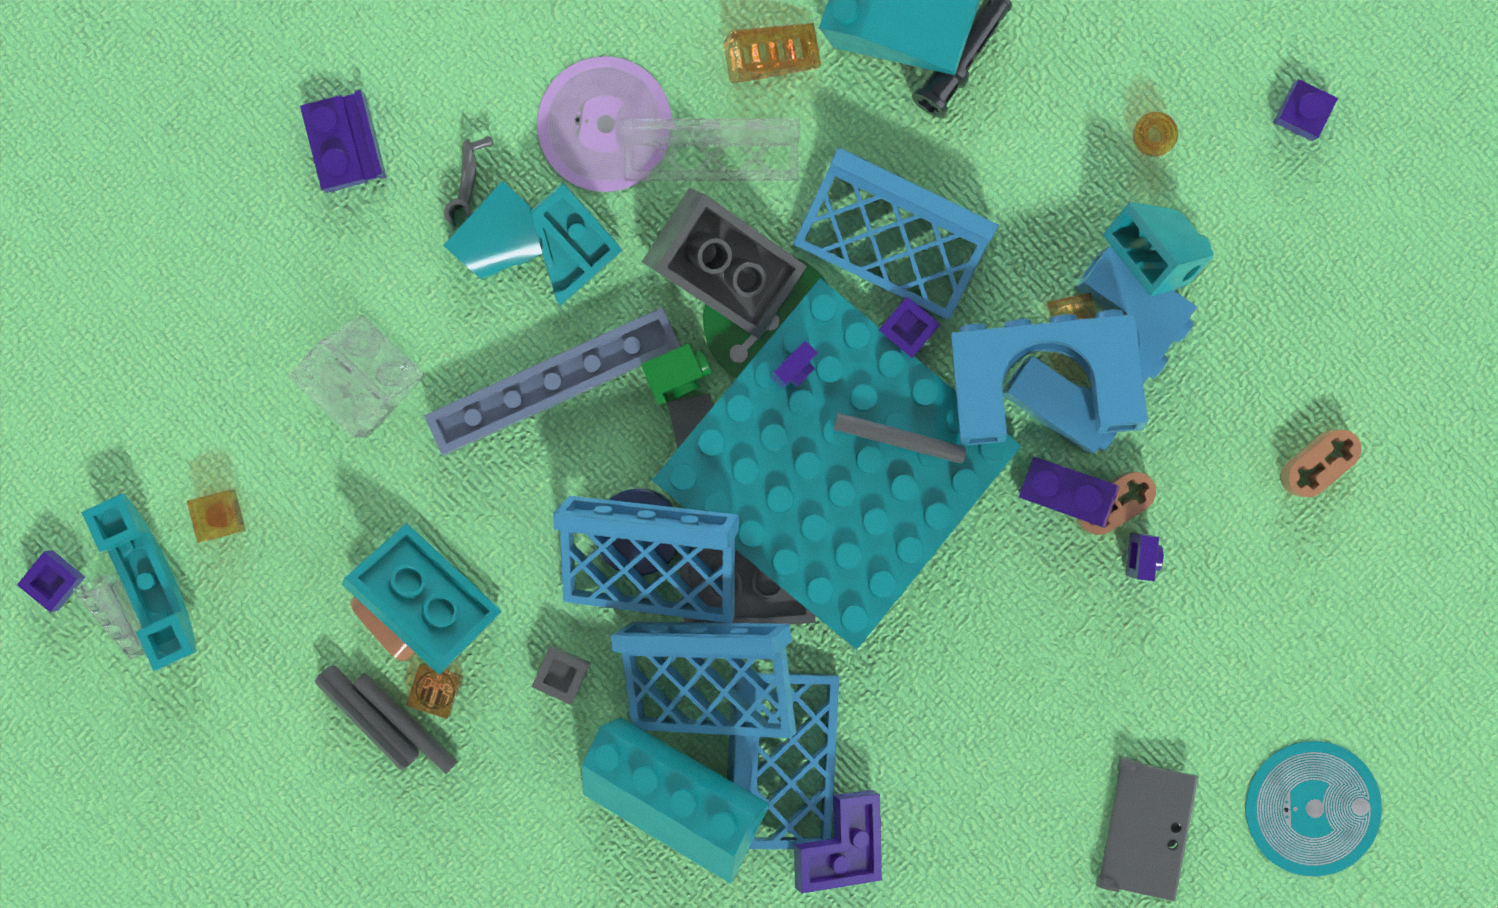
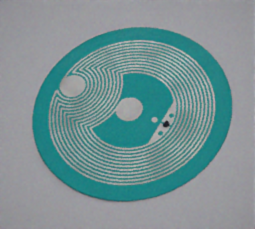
[1246,741,1382,877]

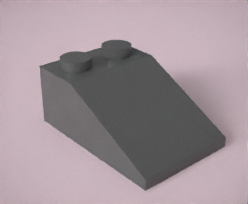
[642,188,807,339]

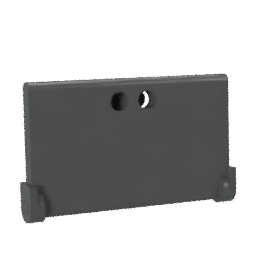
[1096,757,1199,901]

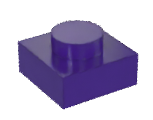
[1273,79,1338,141]
[878,297,940,359]
[770,340,818,390]
[1126,532,1164,581]
[17,550,86,613]

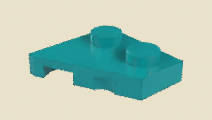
[530,182,623,306]

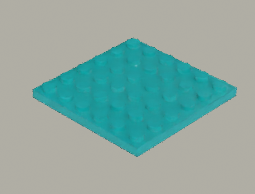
[652,278,1021,650]

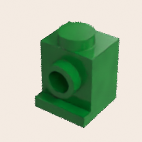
[640,343,712,406]

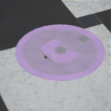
[537,56,672,192]

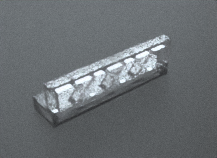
[622,119,800,181]

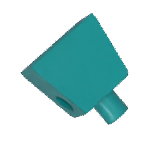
[1103,202,1214,296]

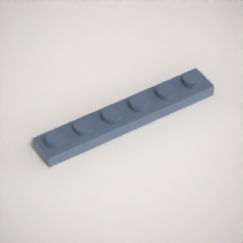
[424,307,681,455]

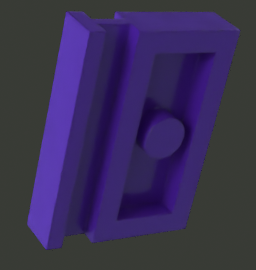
[300,90,387,193]

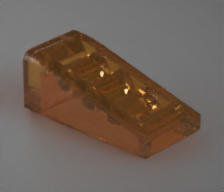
[724,23,821,83]

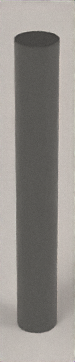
[833,413,967,464]
[352,673,458,774]

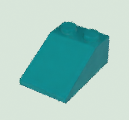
[819,0,980,75]

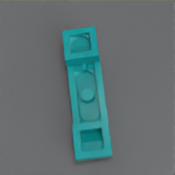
[81,494,197,671]

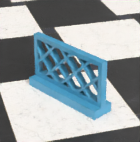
[793,147,999,320]
[553,496,739,623]
[611,622,796,738]
[727,669,839,854]

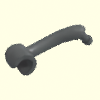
[444,136,494,227]

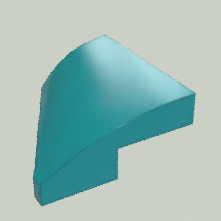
[443,181,542,280]

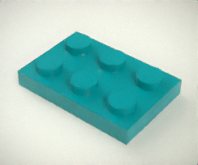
[342,523,502,675]

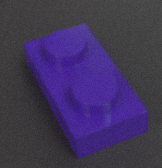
[1019,457,1120,528]

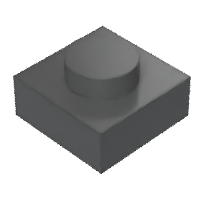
[531,645,591,705]

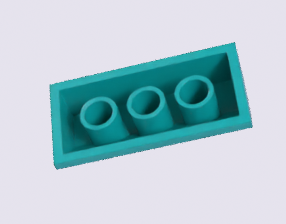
[582,717,770,884]

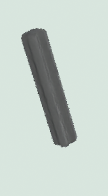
[315,665,419,770]

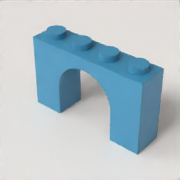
[1003,246,1197,453]
[951,310,1148,446]

